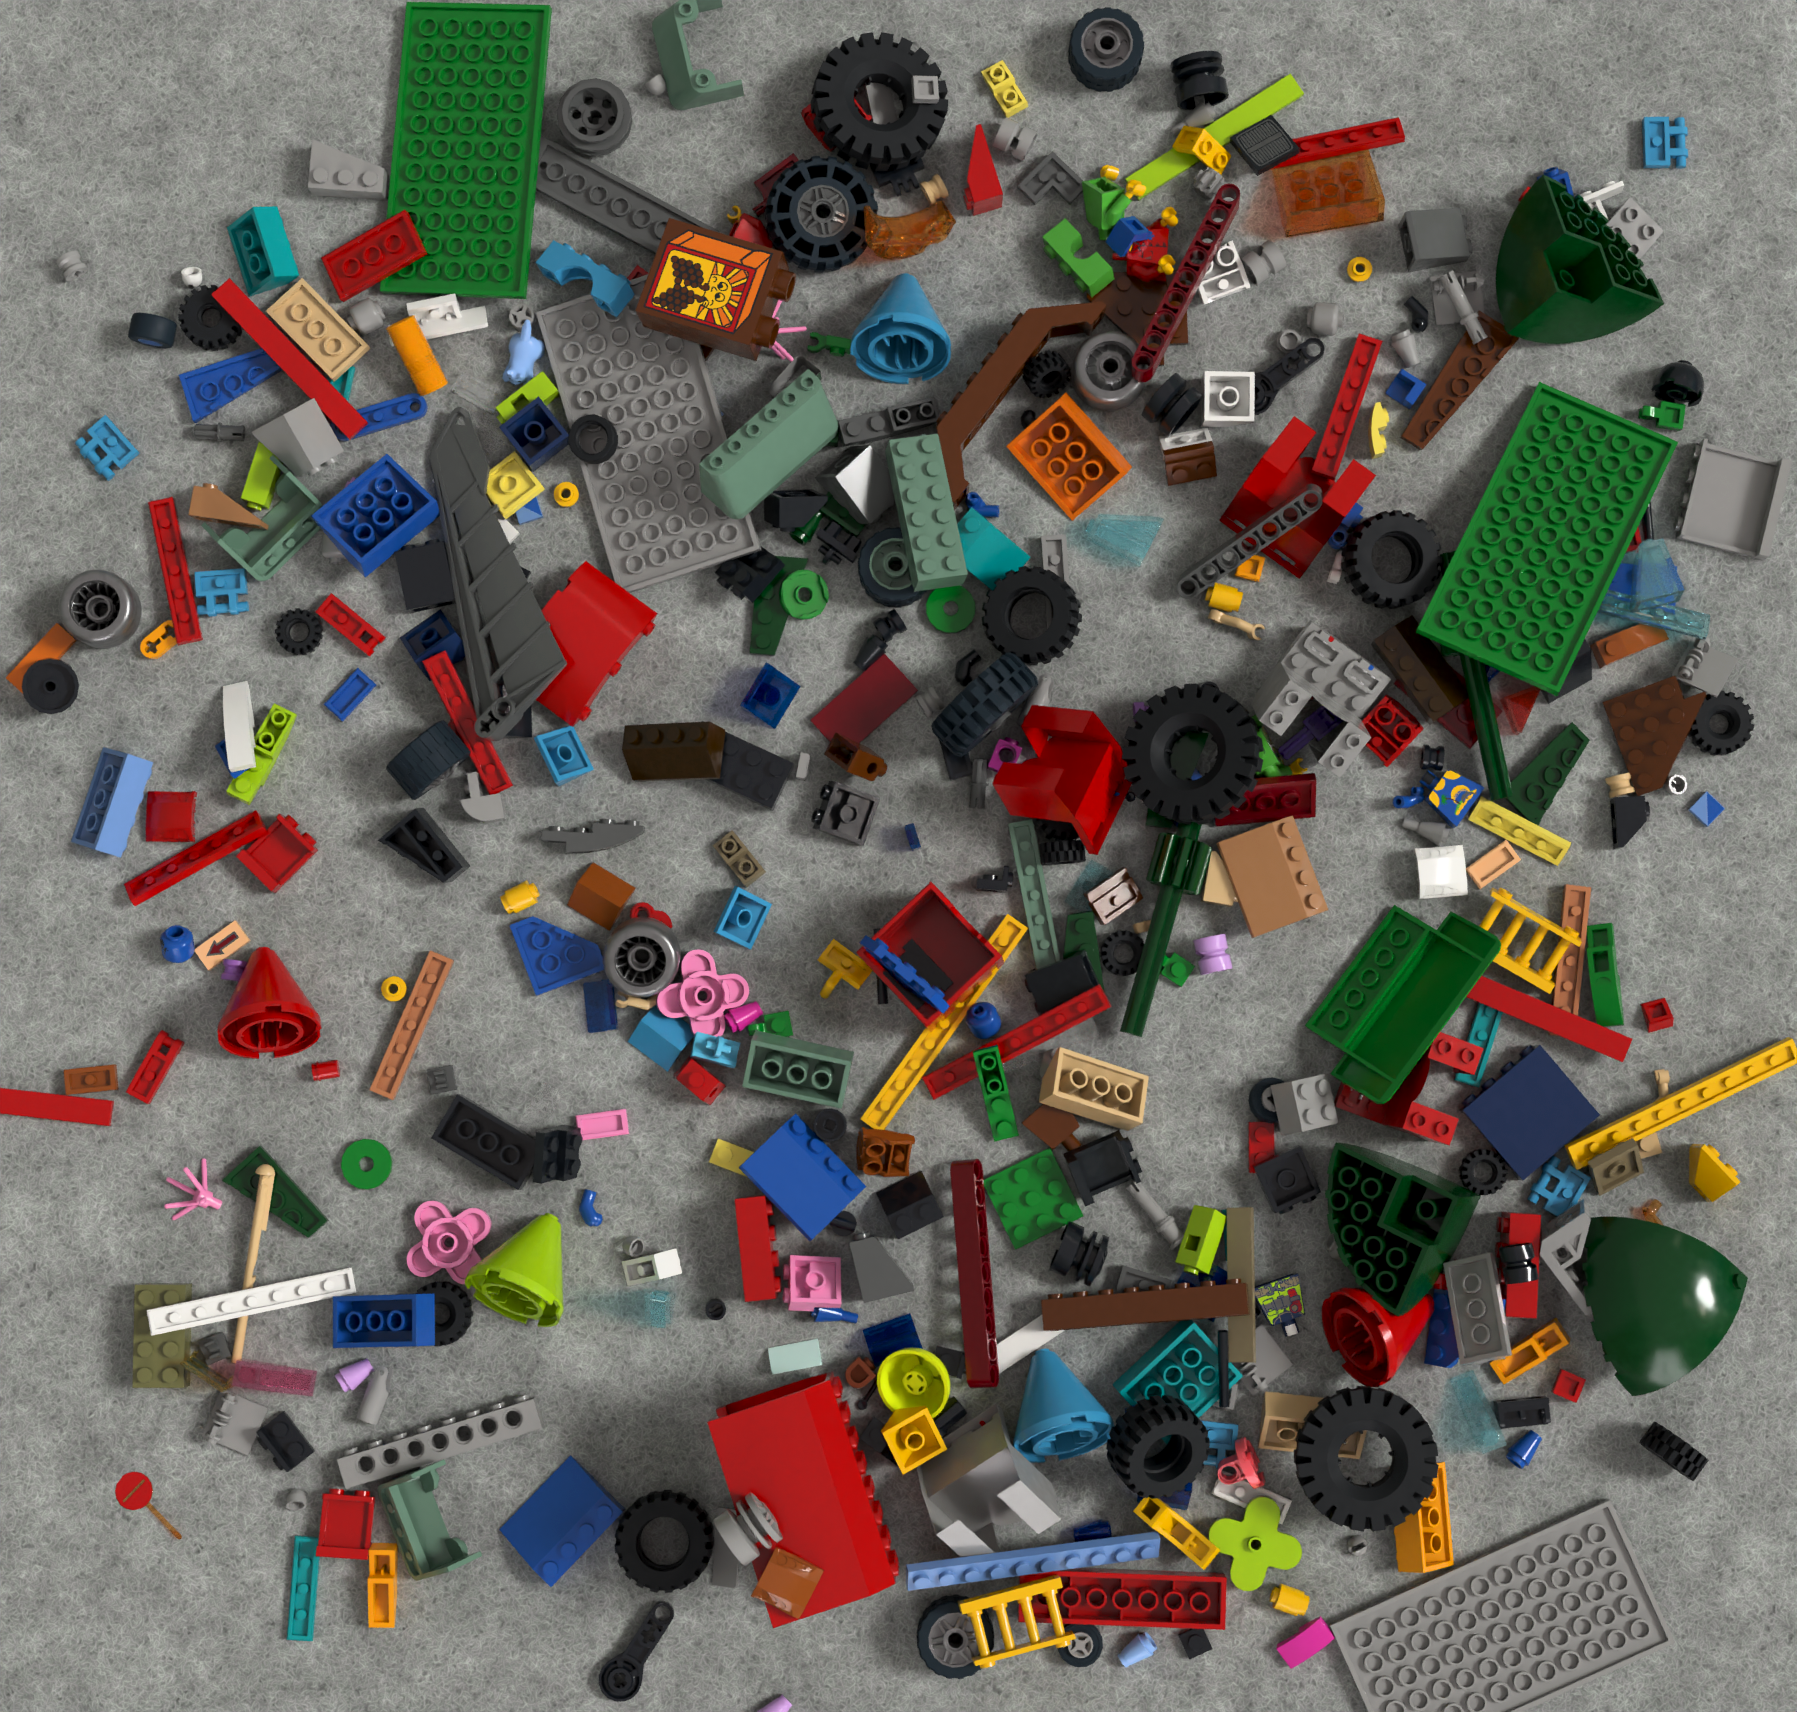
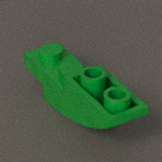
[1587,923,1624,1027]
[973,1045,1019,1142]

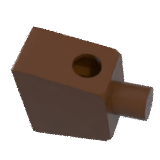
[824,732,887,781]
[1021,1104,1082,1152]

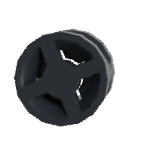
[1420,744,1445,771]

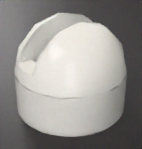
[181,267,202,288]

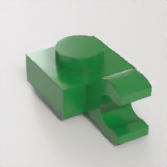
[807,332,851,357]
[1638,401,1686,431]
[1160,952,1195,987]
[748,1011,793,1037]

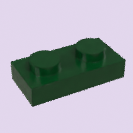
[819,491,867,538]

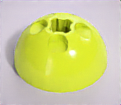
[877,1347,950,1418]

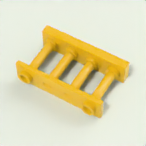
[1479,887,1582,994]
[958,1575,1076,1668]

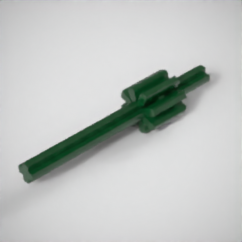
[1440,551,1513,801]
[1120,822,1212,1037]

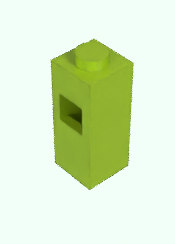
[495,371,560,424]
[241,442,284,511]
[1175,1205,1227,1276]

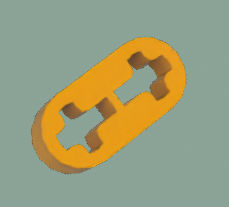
[140,620,177,659]

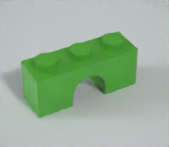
[1042,218,1115,298]

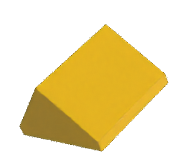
[881,1406,947,1475]

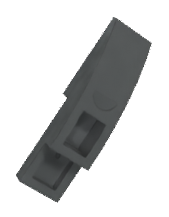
[838,397,940,447]
[541,819,645,853]

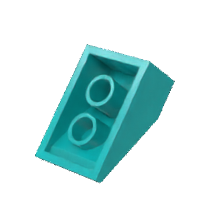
[957,507,1031,590]

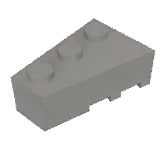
[308,139,389,200]

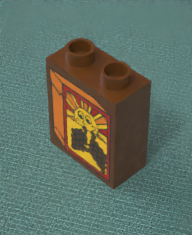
[635,218,796,361]

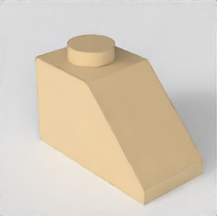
[1201,851,1238,907]

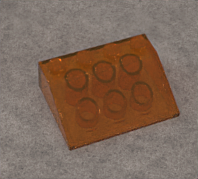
[1271,149,1385,238]

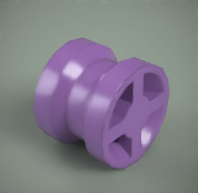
[221,959,247,981]

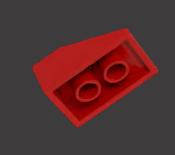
[963,124,1003,216]

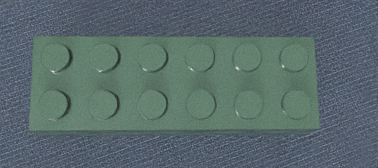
[885,434,968,592]

